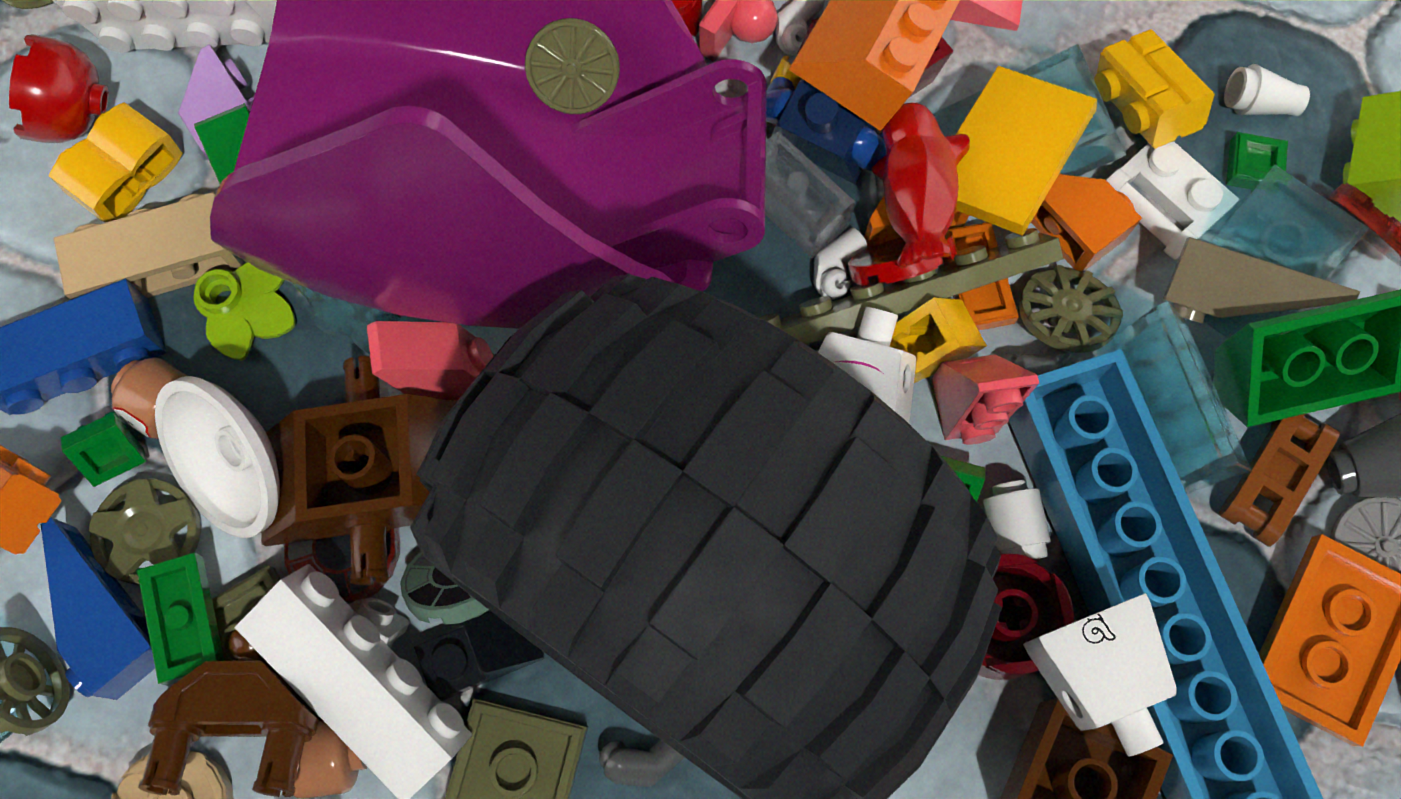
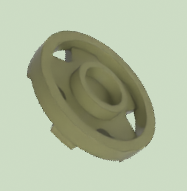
[88,479,201,585]

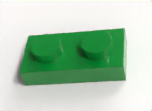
[137,552,224,686]

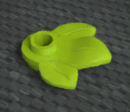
[193,262,296,361]

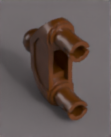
[138,628,319,797]

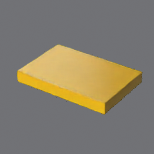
[955,66,1097,236]

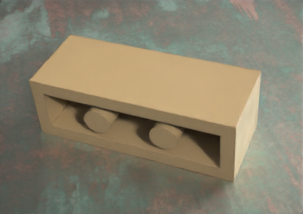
[53,192,244,300]

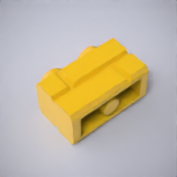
[1094,29,1215,149]

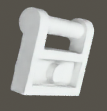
[1107,141,1240,261]

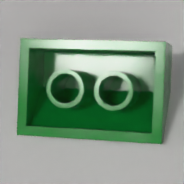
[1213,289,1401,427]

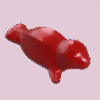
[872,103,970,269]

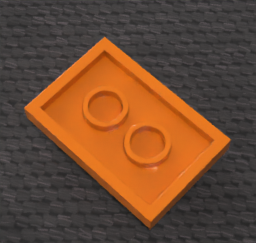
[1259,534,1401,747]

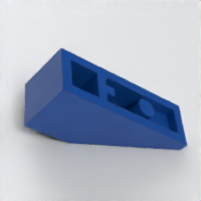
[40,517,155,700]

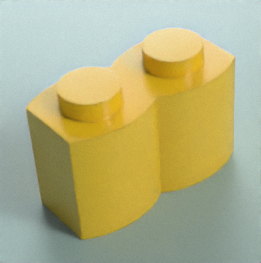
[48,102,183,223]

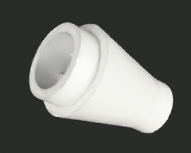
[1224,64,1310,116]

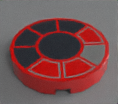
[848,231,957,286]

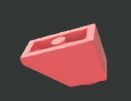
[367,321,493,401]

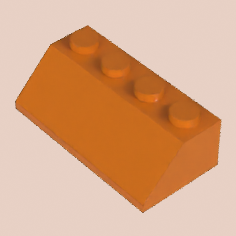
[788,0,960,131]

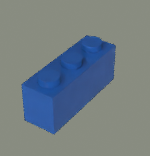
[0,279,166,415]

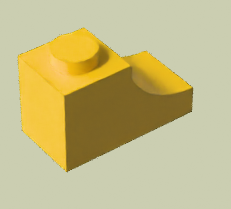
[890,297,987,383]

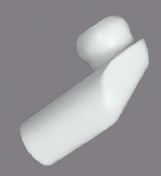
[776,0,824,56]
[813,227,867,300]

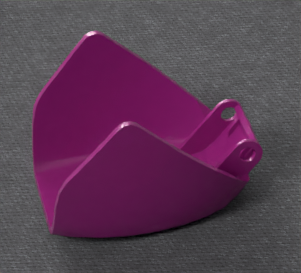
[210,0,767,329]

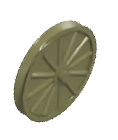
[525,18,620,114]

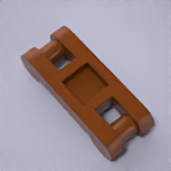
[1218,414,1340,547]

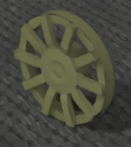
[1019,265,1123,353]
[0,627,69,736]

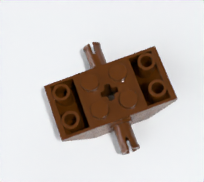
[261,356,457,585]

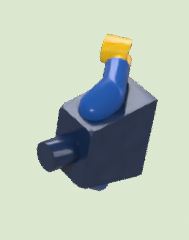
[766,55,886,184]

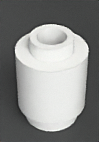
[983,480,1051,560]

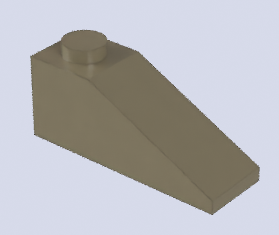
[1163,237,1361,324]

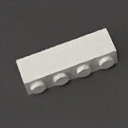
[234,564,473,799]

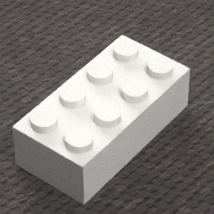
[52,0,277,53]

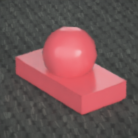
[699,0,778,62]

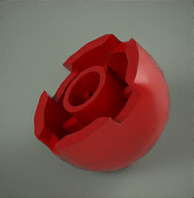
[9,34,109,143]

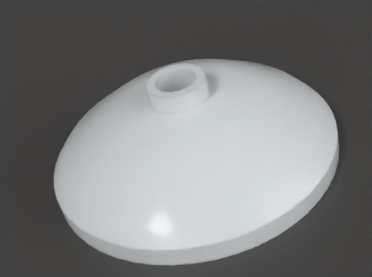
[155,376,280,538]

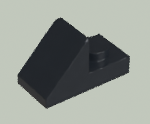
[414,612,545,701]

